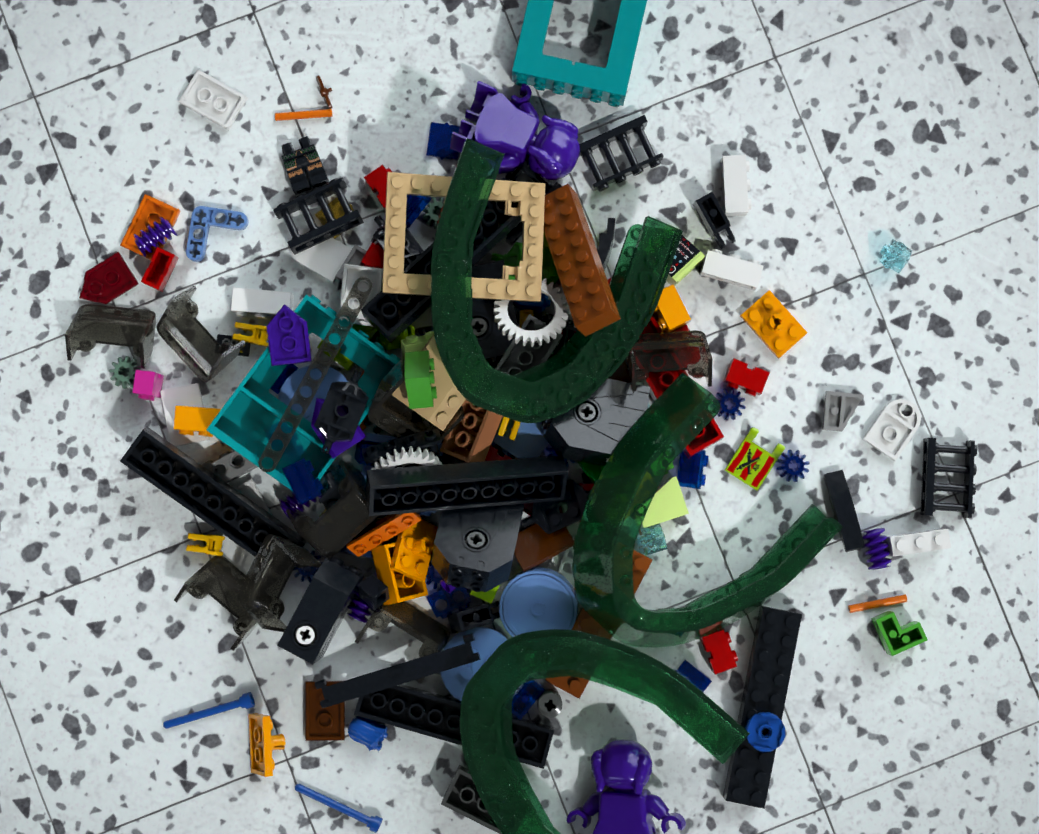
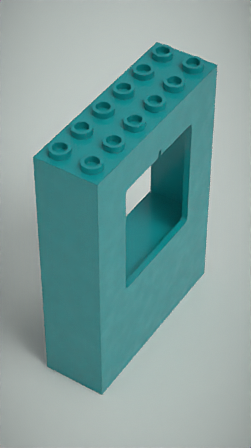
[512,0,647,107]
[206,295,403,500]

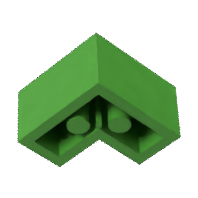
[405,350,437,409]
[871,611,928,656]

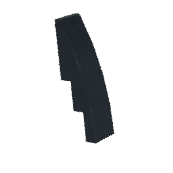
[597,218,615,271]
[823,470,865,552]

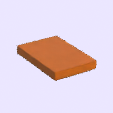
[120,194,181,260]

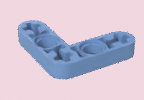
[186,206,249,262]

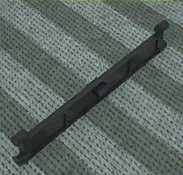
[315,633,481,708]

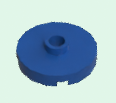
[745,712,785,752]

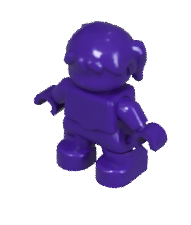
[450,81,580,181]
[567,740,686,834]

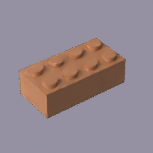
[440,382,511,463]

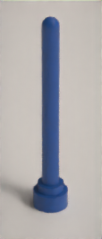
[163,692,255,729]
[295,784,383,833]

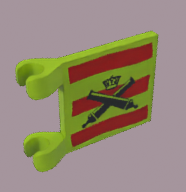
[725,427,785,491]

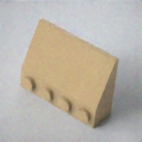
[391,330,489,431]

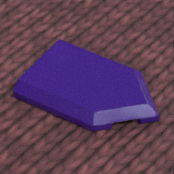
[267,304,312,366]
[311,398,366,459]

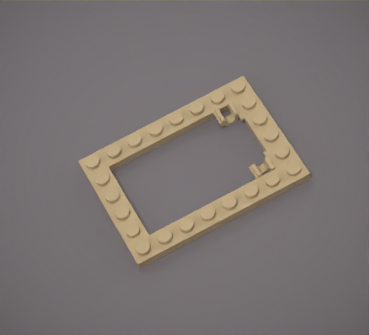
[382,172,545,302]

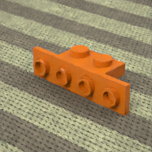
[346,512,422,557]

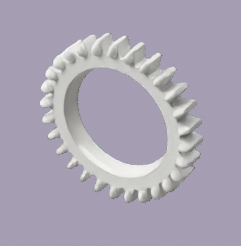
[494,278,569,347]
[371,446,442,470]

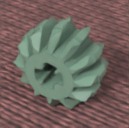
[422,197,455,229]
[109,356,142,389]

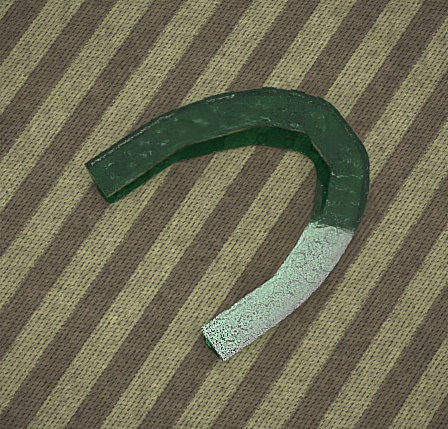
[430,138,683,423]
[572,372,843,647]
[460,629,750,834]

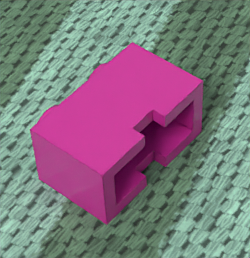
[132,370,164,401]

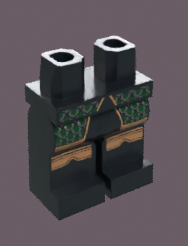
[282,136,330,195]

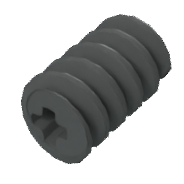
[537,689,562,718]

